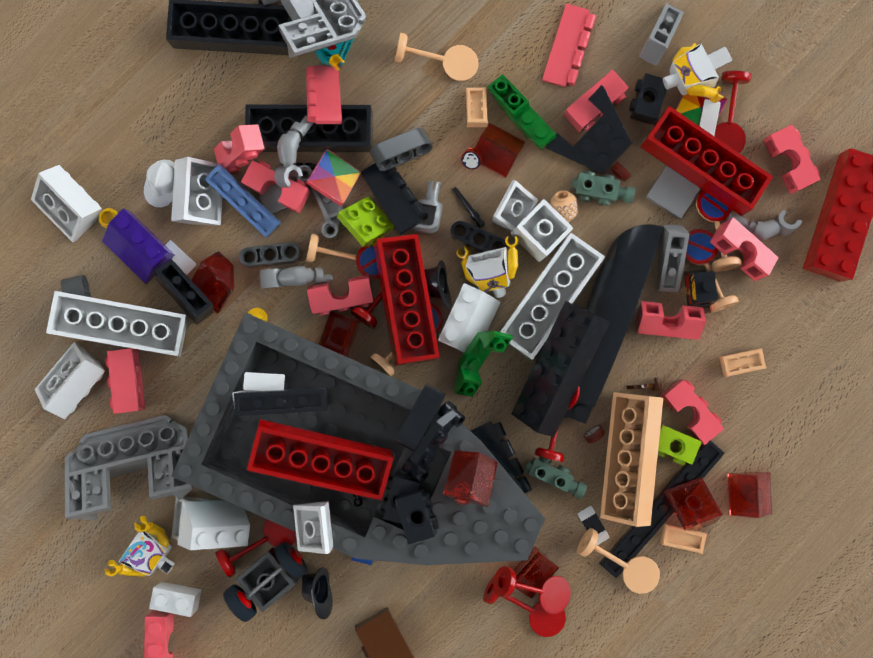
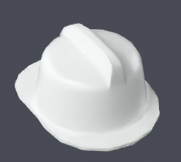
[144,160,175,208]

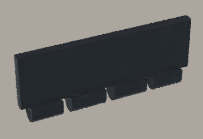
[361,163,426,235]
[470,421,532,493]

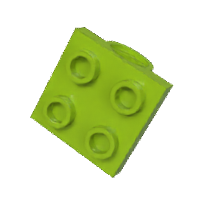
[337,196,395,247]

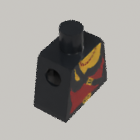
[684,269,718,308]

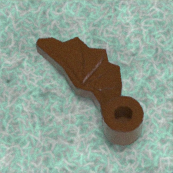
[627,378,662,391]

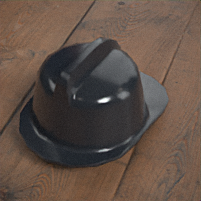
[424,260,452,310]
[302,568,333,620]

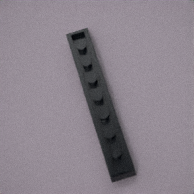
[599,440,725,578]

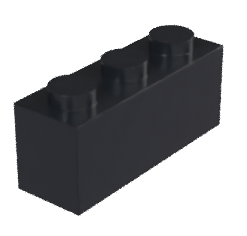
[155,259,213,325]

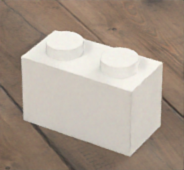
[149,581,202,617]

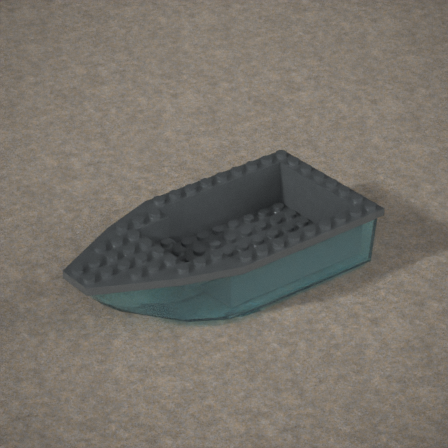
[172,312,545,565]

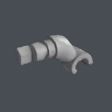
[274,116,313,188]
[727,210,802,241]
[260,266,333,289]

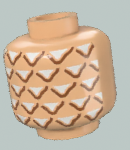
[550,191,578,222]

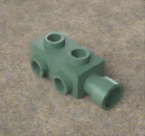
[571,171,635,206]
[524,457,587,500]

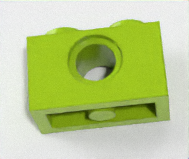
[658,425,702,466]

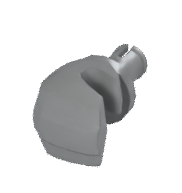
[411,181,443,234]

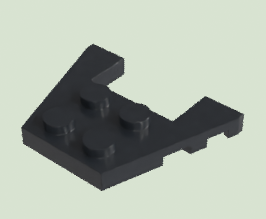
[545,85,632,174]

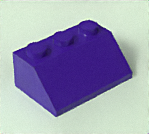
[102,208,175,284]

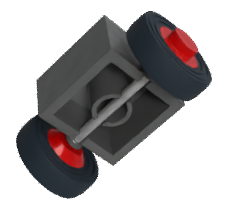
[223,542,308,622]

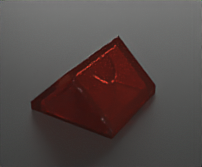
[473,123,525,178]
[319,311,361,357]
[443,451,498,507]
[728,472,772,518]
[513,546,559,599]

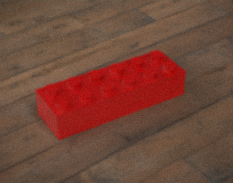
[640,106,773,216]
[803,148,873,282]
[374,234,440,367]
[247,419,394,501]

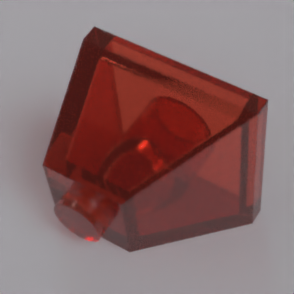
[191,251,234,314]
[664,477,723,531]

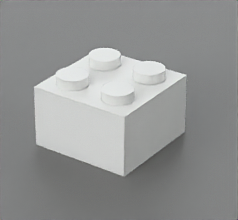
[510,199,573,262]

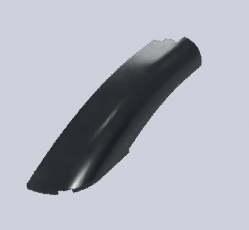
[564,224,664,424]

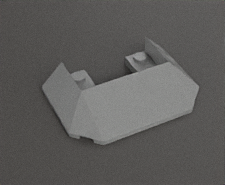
[257,0,366,59]
[65,415,193,520]

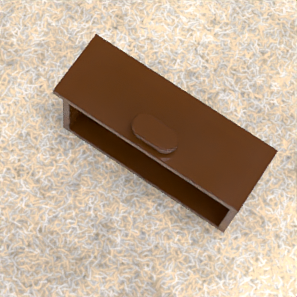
[355,607,414,658]

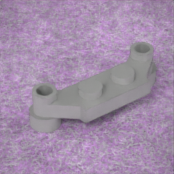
[296,165,344,239]

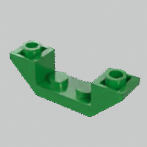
[454,331,513,397]

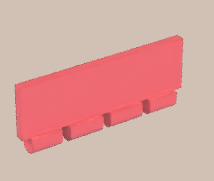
[542,4,596,87]
[306,65,342,124]

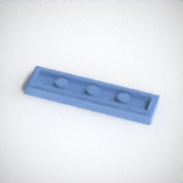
[205,164,281,238]

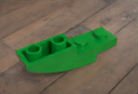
[487,74,556,150]

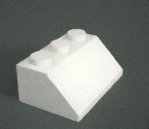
[171,157,222,226]
[31,165,102,242]
[438,283,500,353]
[35,342,105,419]
[177,500,250,550]

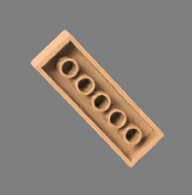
[600,392,663,527]

